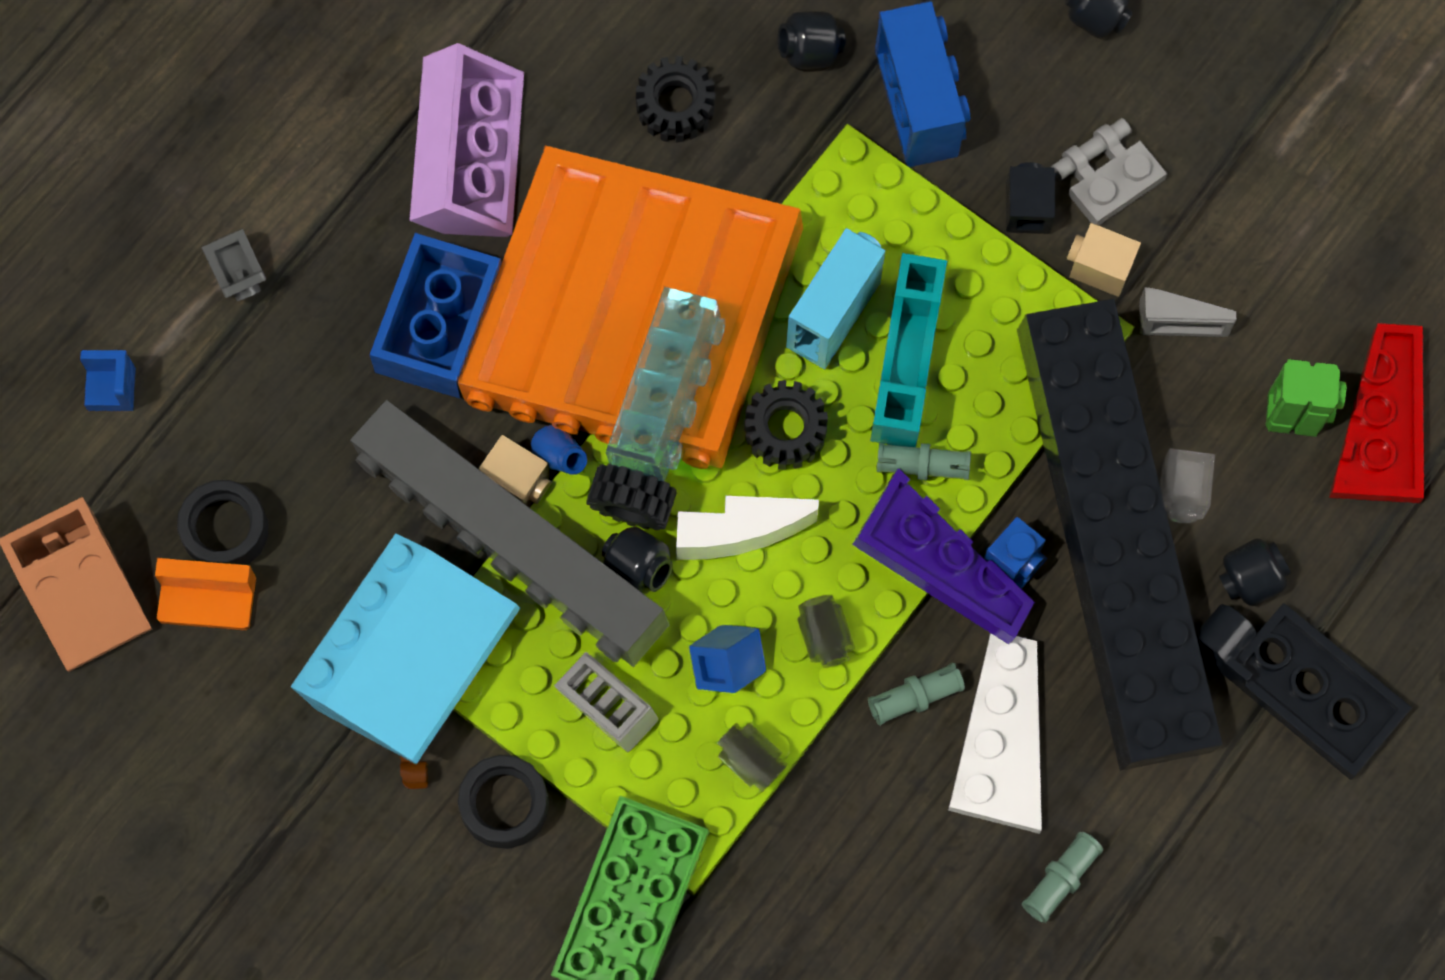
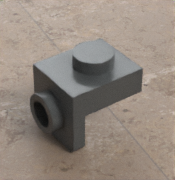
[201,228,267,301]

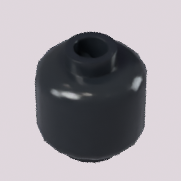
[1065,0,1133,38]
[778,11,845,69]
[602,526,673,594]
[1219,538,1291,606]

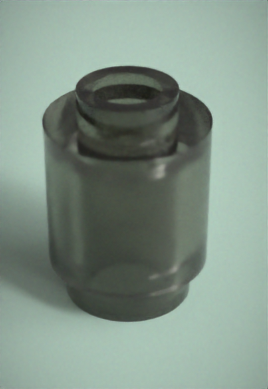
[797,595,855,668]
[717,722,788,792]

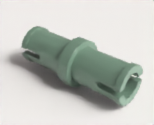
[877,443,971,480]
[868,663,965,726]
[1022,831,1103,923]

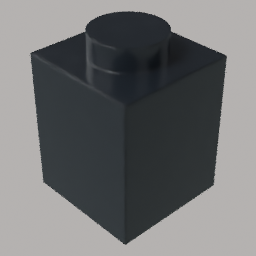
[1006,162,1055,234]

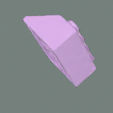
[410,43,524,237]

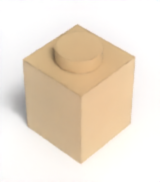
[1067,223,1141,297]
[478,435,552,507]

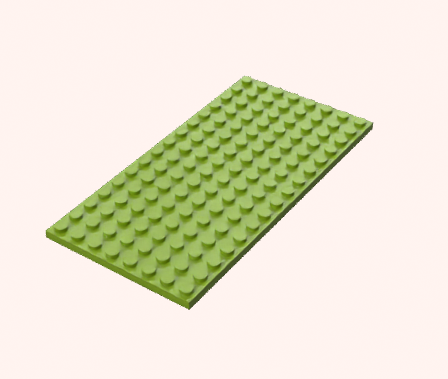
[453,124,1134,896]

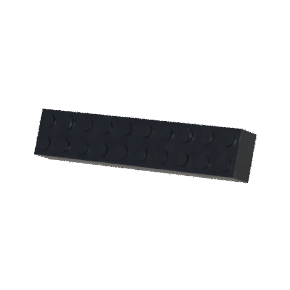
[1017,299,1223,771]

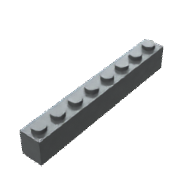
[350,400,669,667]

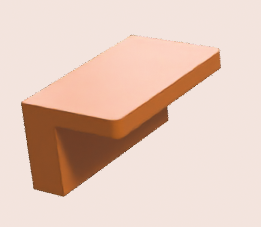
[155,558,256,630]

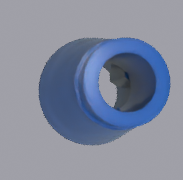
[531,425,587,475]

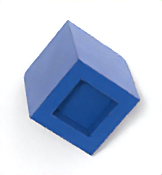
[80,350,136,411]
[689,625,766,693]

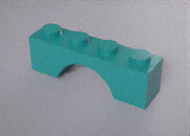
[870,253,947,447]

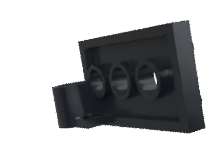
[1196,603,1412,780]

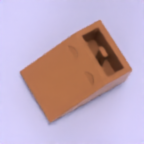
[0,497,152,672]

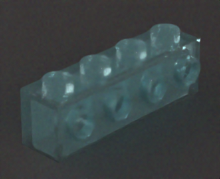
[606,287,725,481]

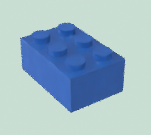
[875,1,970,167]
[370,233,501,399]

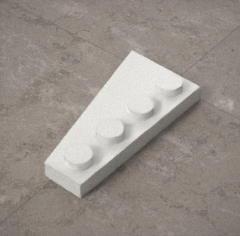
[948,633,1042,834]

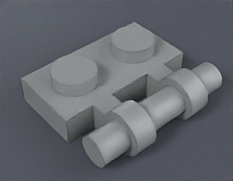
[1051,118,1167,226]

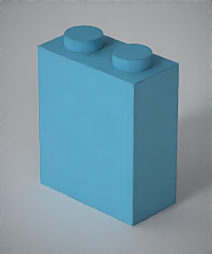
[786,228,886,370]

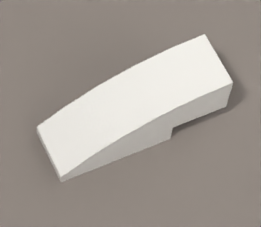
[676,496,819,560]

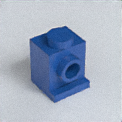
[984,517,1048,589]

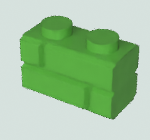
[1266,359,1346,437]

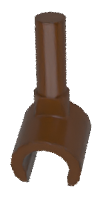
[400,756,428,789]

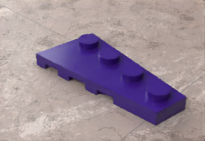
[852,468,1034,645]

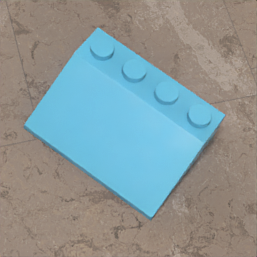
[291,533,520,764]

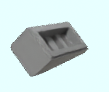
[1139,287,1236,337]
[554,652,658,752]

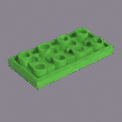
[551,796,710,980]

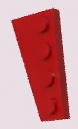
[1329,323,1424,503]

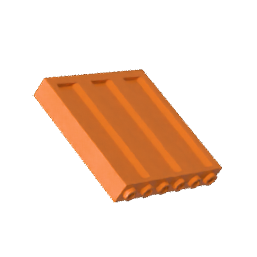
[457,146,803,469]

